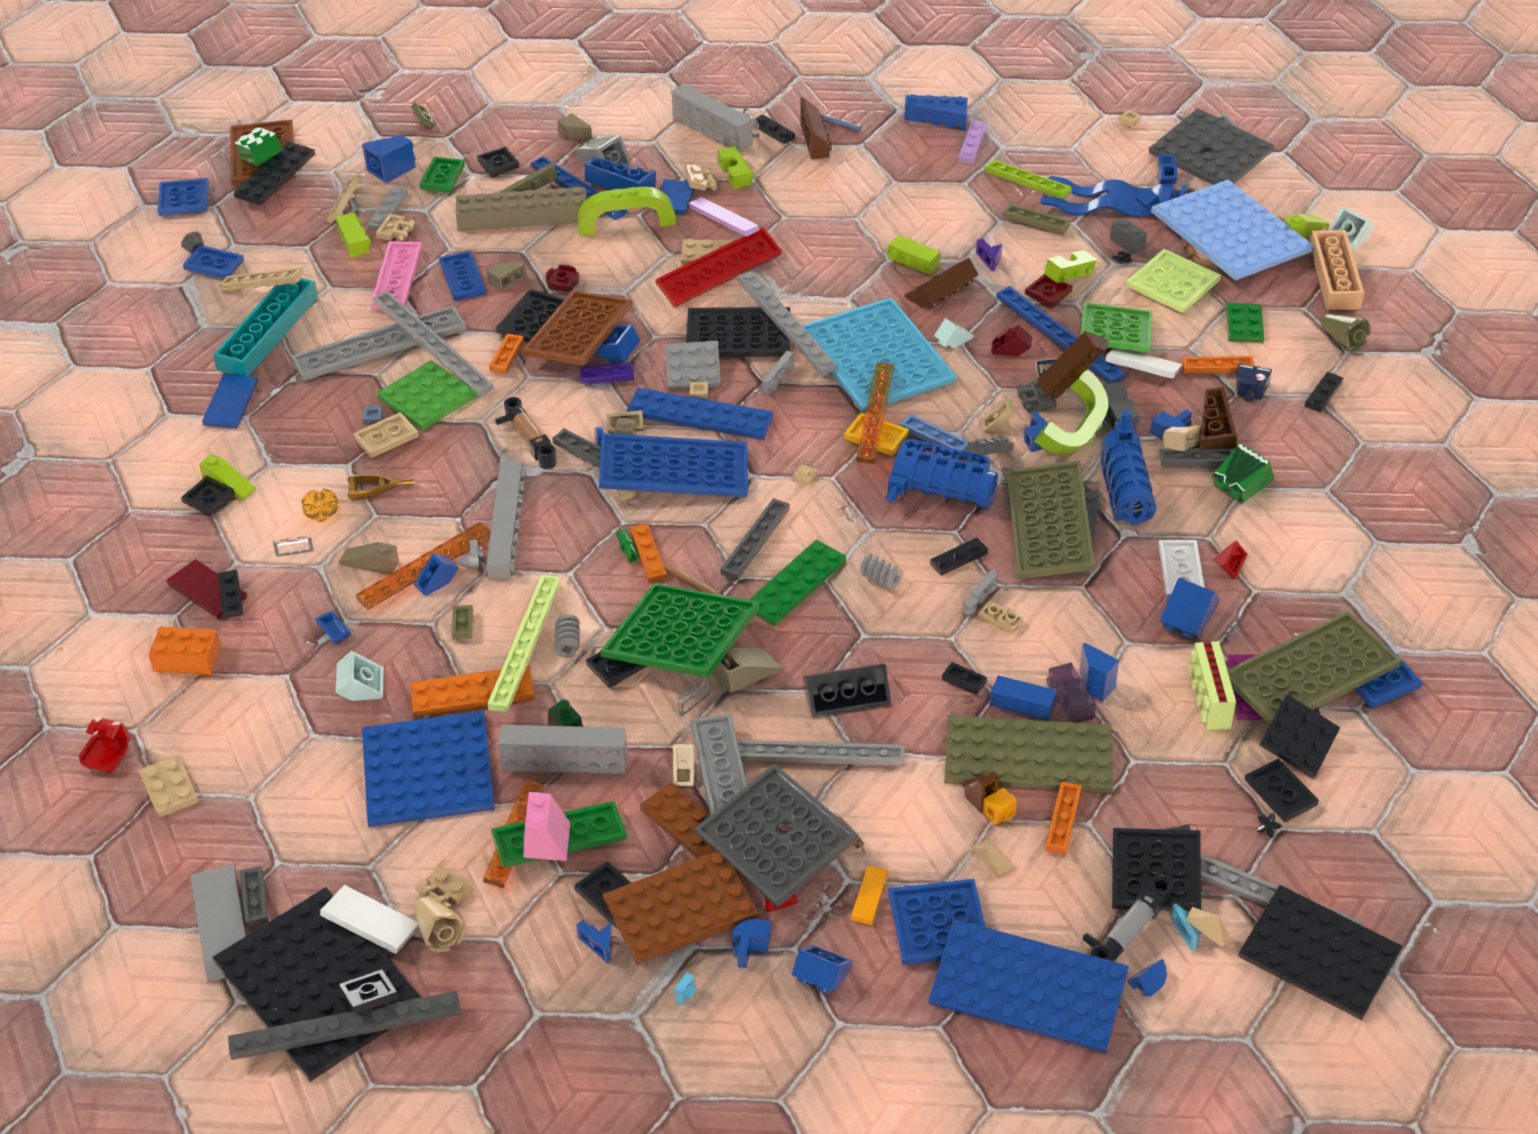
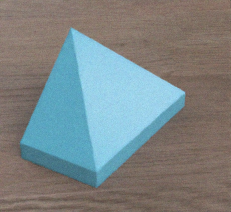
[1171,903,1202,952]

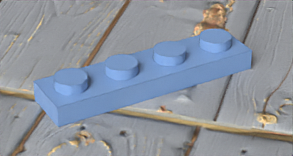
[900,414,968,451]

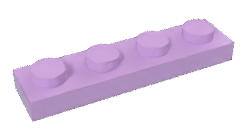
[958,121,987,164]

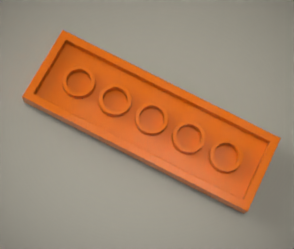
[410,665,534,717]

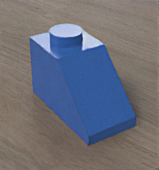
[414,553,459,596]

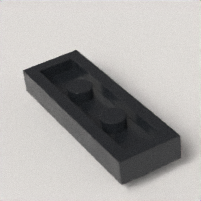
[752,114,795,144]
[1304,372,1343,413]
[930,537,988,576]
[218,570,243,618]

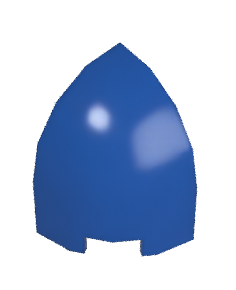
[1127,959,1167,996]

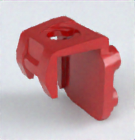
[79,717,131,773]

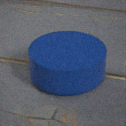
[595,427,604,445]

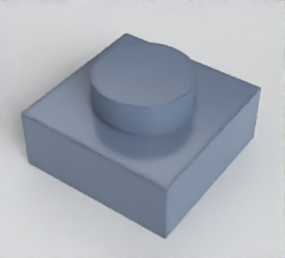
[363,407,383,424]

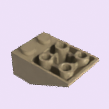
[712,647,783,693]

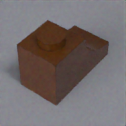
[965,771,999,813]

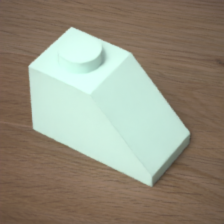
[934,318,974,348]

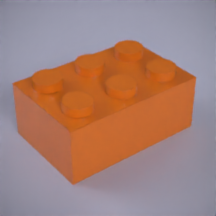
[148,626,221,675]

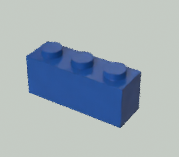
[990,675,1057,721]

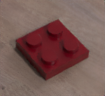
[1025,274,1073,308]

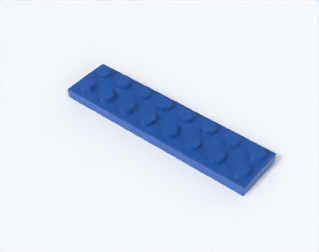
[627,388,774,440]

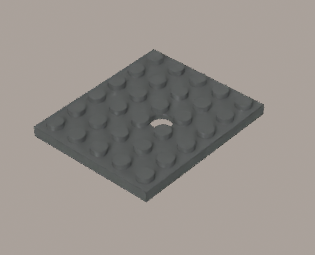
[1149,108,1274,185]
[694,763,859,908]

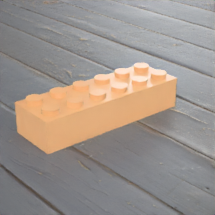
[1310,230,1364,310]

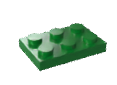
[420,156,465,193]
[1226,303,1264,342]

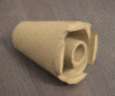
[414,896,466,953]

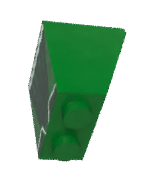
[1212,443,1275,502]

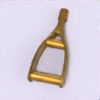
[347,475,414,500]

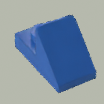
[576,920,612,963]

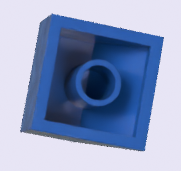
[595,324,640,363]
[1079,642,1119,702]
[791,945,853,993]

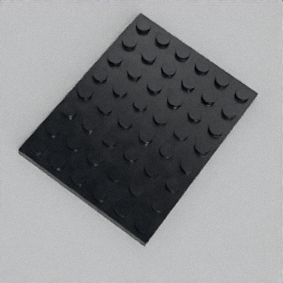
[212,887,421,1082]

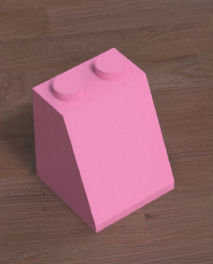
[523,792,570,861]

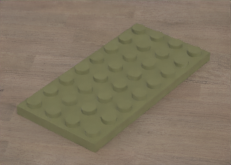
[1006,461,1095,579]
[1227,611,1402,725]
[944,715,1113,793]

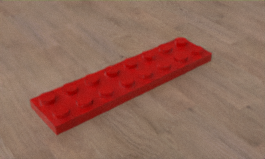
[655,227,782,308]

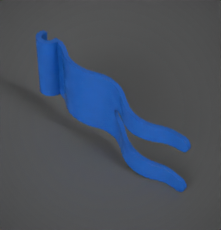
[1041,176,1187,217]

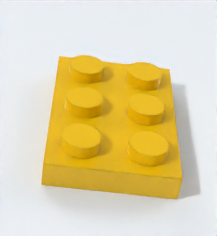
[844,413,909,456]

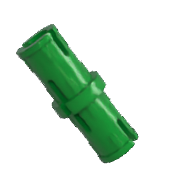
[616,529,639,563]

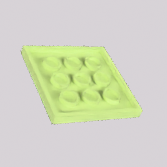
[1126,249,1221,313]

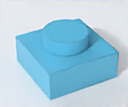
[674,972,696,1005]

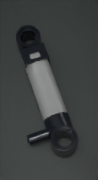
[1082,875,1172,962]

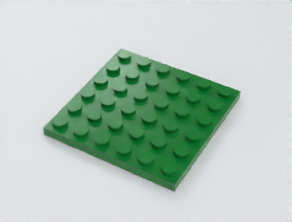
[600,583,759,678]

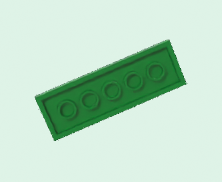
[749,539,846,627]
[491,801,627,868]

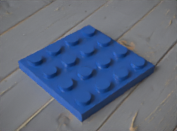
[888,879,985,965]

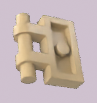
[684,165,717,191]
[376,214,415,242]
[415,865,473,909]

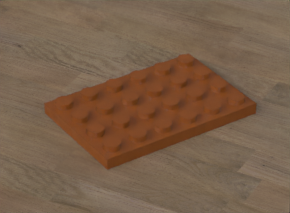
[230,119,296,185]
[522,290,633,366]
[602,851,759,965]

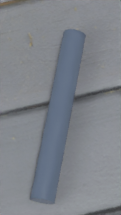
[820,113,861,132]

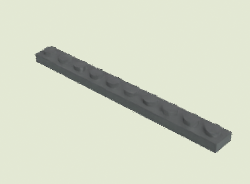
[228,991,461,1060]

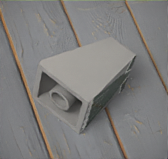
[575,135,632,166]

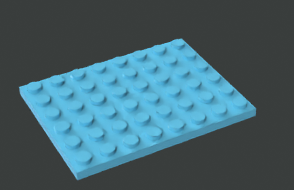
[802,297,957,413]

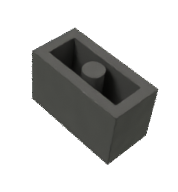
[1110,217,1147,255]

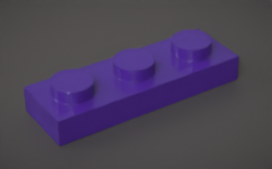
[581,363,634,384]

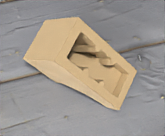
[1163,425,1201,451]

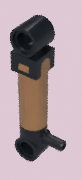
[495,397,557,469]

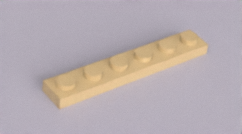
[218,267,305,291]

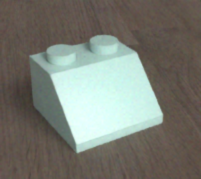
[1328,206,1376,250]
[336,650,384,701]

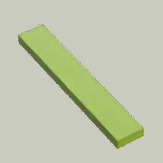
[985,160,1072,199]

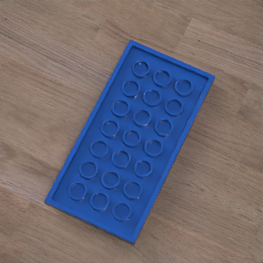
[599,433,748,497]
[928,919,1129,1053]

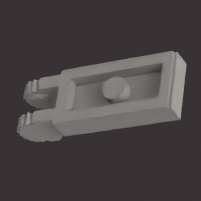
[962,570,998,617]

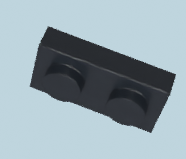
[942,662,987,695]

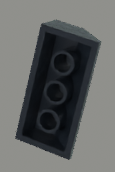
[803,663,891,717]

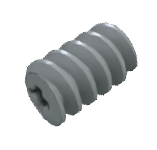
[860,553,903,590]
[555,615,580,658]

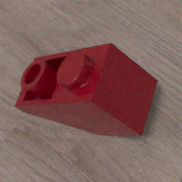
[991,324,1032,357]

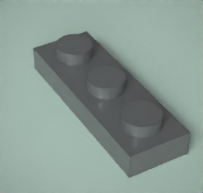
[240,866,269,927]

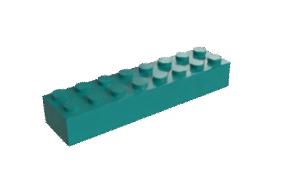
[213,278,318,377]

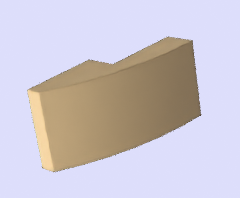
[978,600,1024,632]

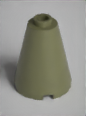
[1321,314,1371,352]

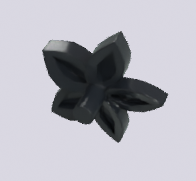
[1112,251,1132,264]
[1257,812,1283,838]

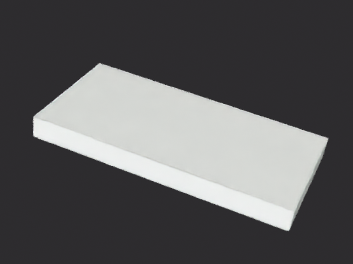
[1105,348,1182,379]
[1158,540,1205,600]
[320,885,419,954]

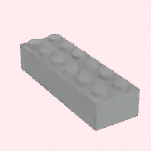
[671,83,753,152]
[498,725,628,774]

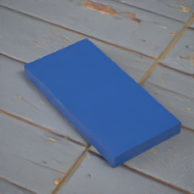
[439,251,487,301]
[202,375,258,428]

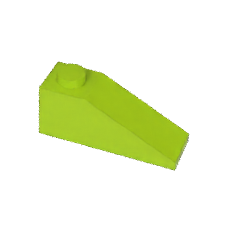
[1284,214,1329,238]
[199,454,256,500]

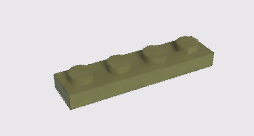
[499,163,558,193]
[1003,204,1070,235]

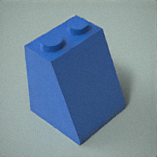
[362,135,416,183]
[1159,578,1220,639]

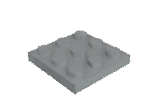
[666,341,721,390]

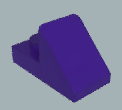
[976,238,1002,272]

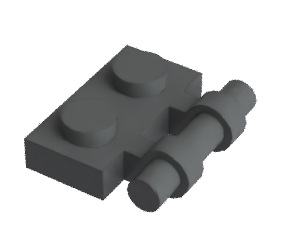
[1017,381,1056,413]

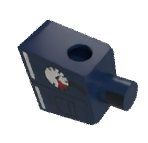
[1236,364,1272,402]

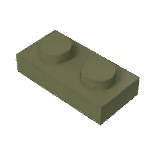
[411,102,436,129]
[452,605,473,640]

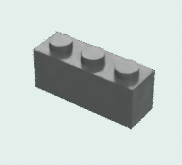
[1103,382,1140,430]

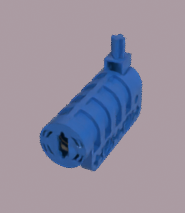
[1101,410,1157,524]
[885,439,998,509]

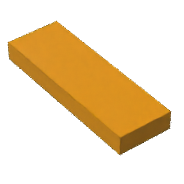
[851,865,888,925]

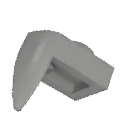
[456,540,483,568]

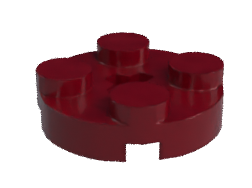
[546,264,579,292]

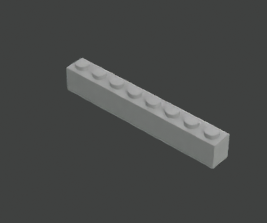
[486,462,526,579]

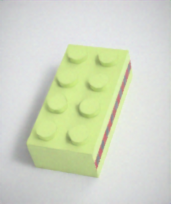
[1188,641,1236,730]

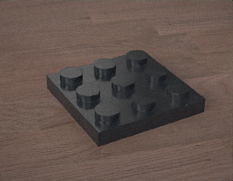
[1259,694,1341,779]

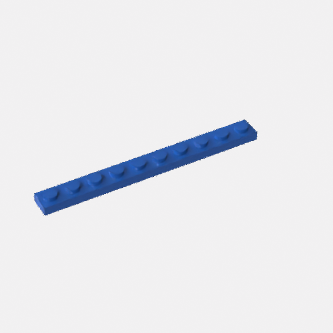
[996,286,1125,384]

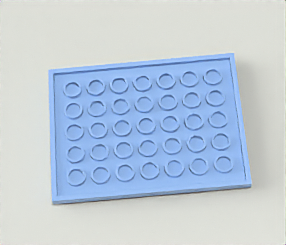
[1151,180,1314,280]

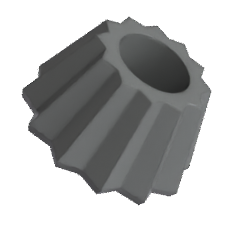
[181,231,204,253]

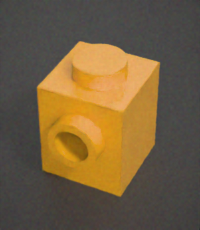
[983,788,1017,826]

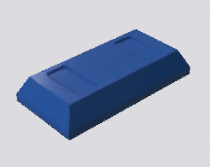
[315,611,351,644]

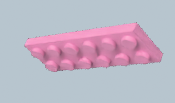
[371,241,422,309]

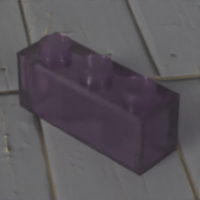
[1046,662,1096,723]

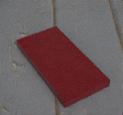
[166,559,247,619]

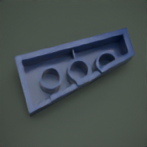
[905,94,968,131]
[585,158,656,190]

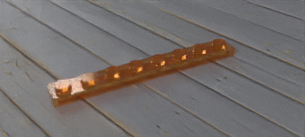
[857,362,894,464]
[356,522,491,610]

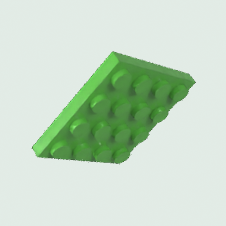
[1080,302,1153,353]
[377,360,477,431]

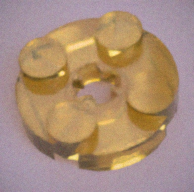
[301,489,340,522]

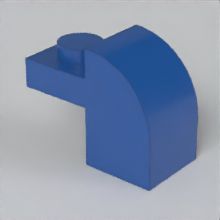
[1157,154,1178,184]
[1150,409,1192,440]
[1024,411,1052,452]
[732,919,771,968]

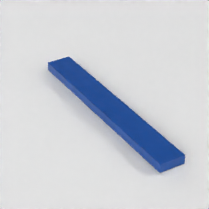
[531,156,627,220]

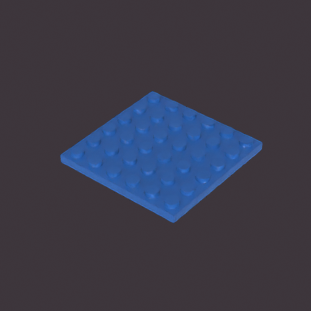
[362,711,495,827]

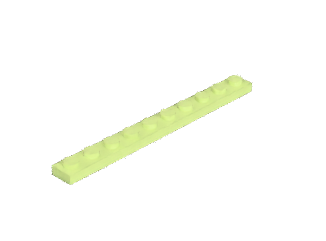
[488,575,561,712]

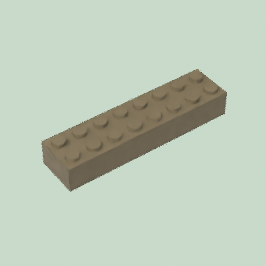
[456,187,586,231]

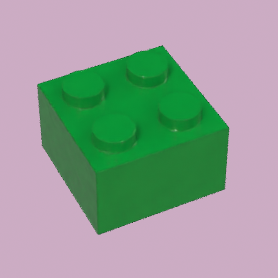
[235,128,283,166]

